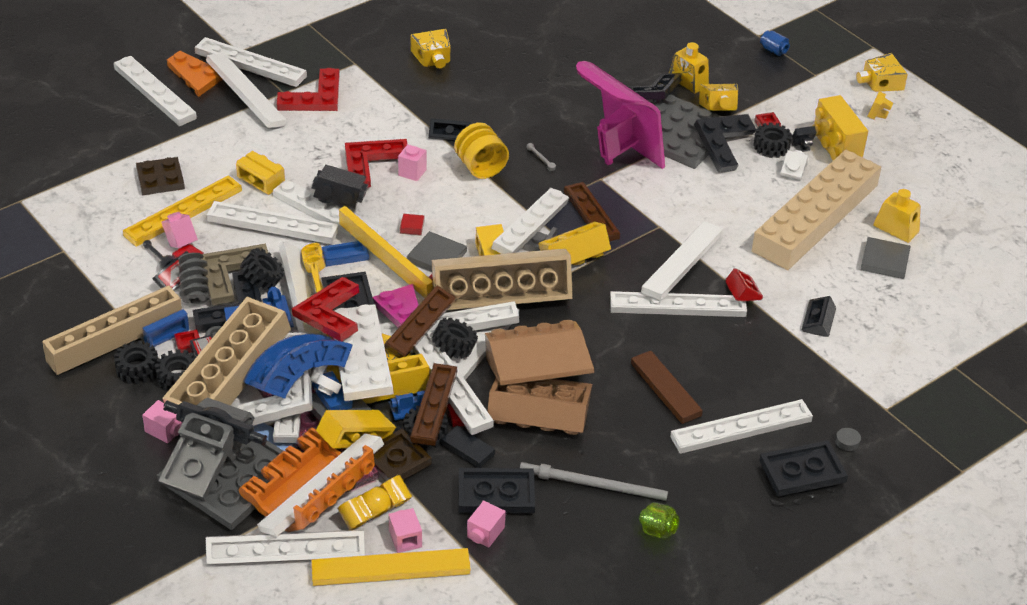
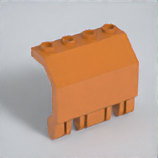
[238,428,375,532]

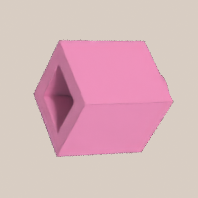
[398,144,427,181]
[161,212,198,248]
[142,400,183,443]
[467,501,506,548]
[389,508,422,553]

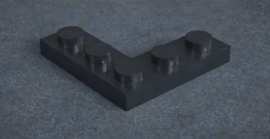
[627,73,681,102]
[694,114,756,172]
[193,271,262,332]

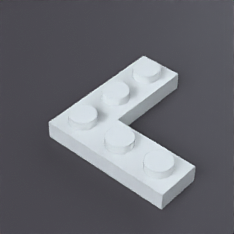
[238,368,312,426]

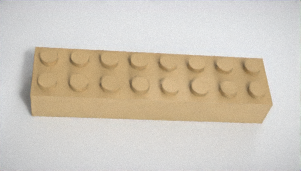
[751,150,882,270]

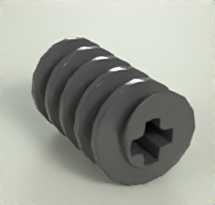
[178,253,209,303]

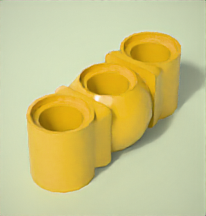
[337,475,412,530]

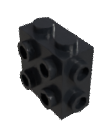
[311,164,368,209]

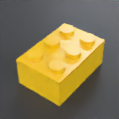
[813,95,868,160]

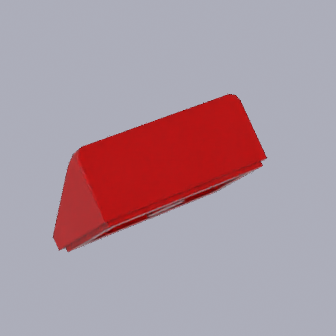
[725,268,763,301]

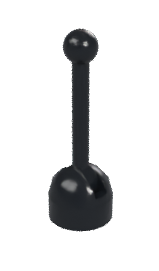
[143,240,176,270]

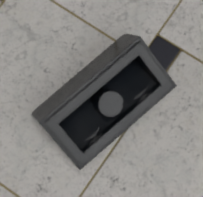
[428,118,471,141]
[802,296,836,337]

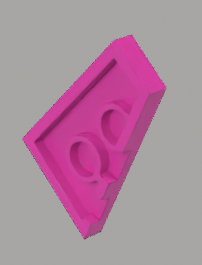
[373,284,419,328]

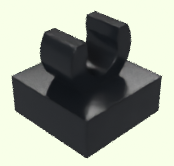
[791,126,817,152]

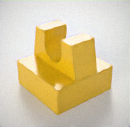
[867,91,893,120]

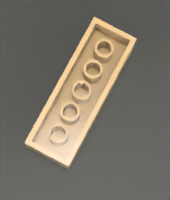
[432,249,572,310]
[163,297,291,405]

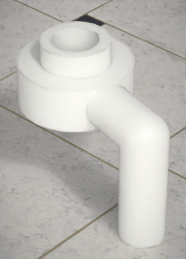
[311,365,342,396]

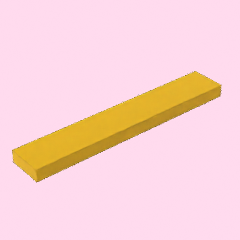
[123,175,242,247]
[339,206,433,298]
[311,548,471,586]

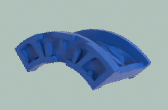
[243,334,353,399]

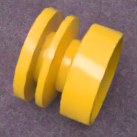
[454,123,509,179]

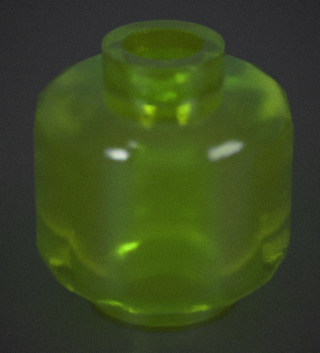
[639,502,679,539]

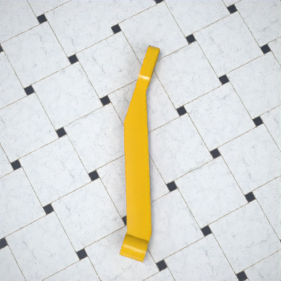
[301,243,341,382]

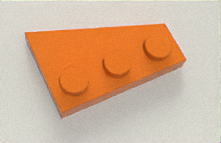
[167,51,223,97]

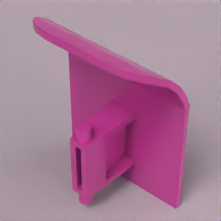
[576,61,665,169]

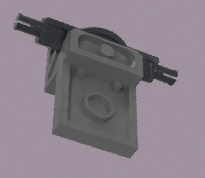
[158,397,268,501]

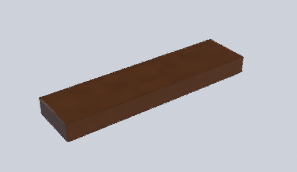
[564,182,620,242]
[384,285,456,358]
[631,351,703,424]
[410,363,458,446]

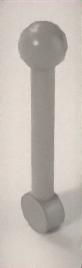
[526,143,556,171]

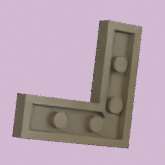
[201,243,268,306]

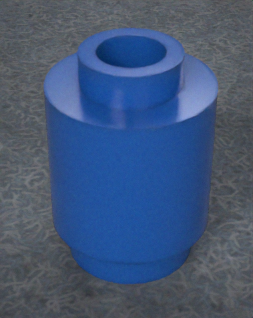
[760,30,790,56]

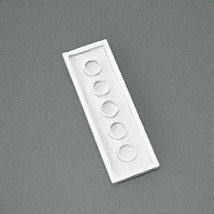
[333,304,394,401]

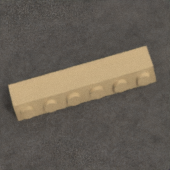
[42,286,182,375]

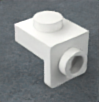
[781,150,808,181]

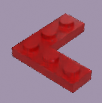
[277,68,340,111]
[345,139,408,187]
[291,277,359,341]

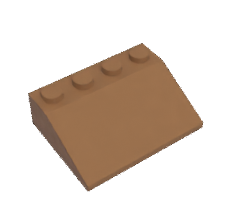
[485,320,594,385]
[487,378,592,435]

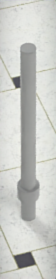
[520,462,668,501]

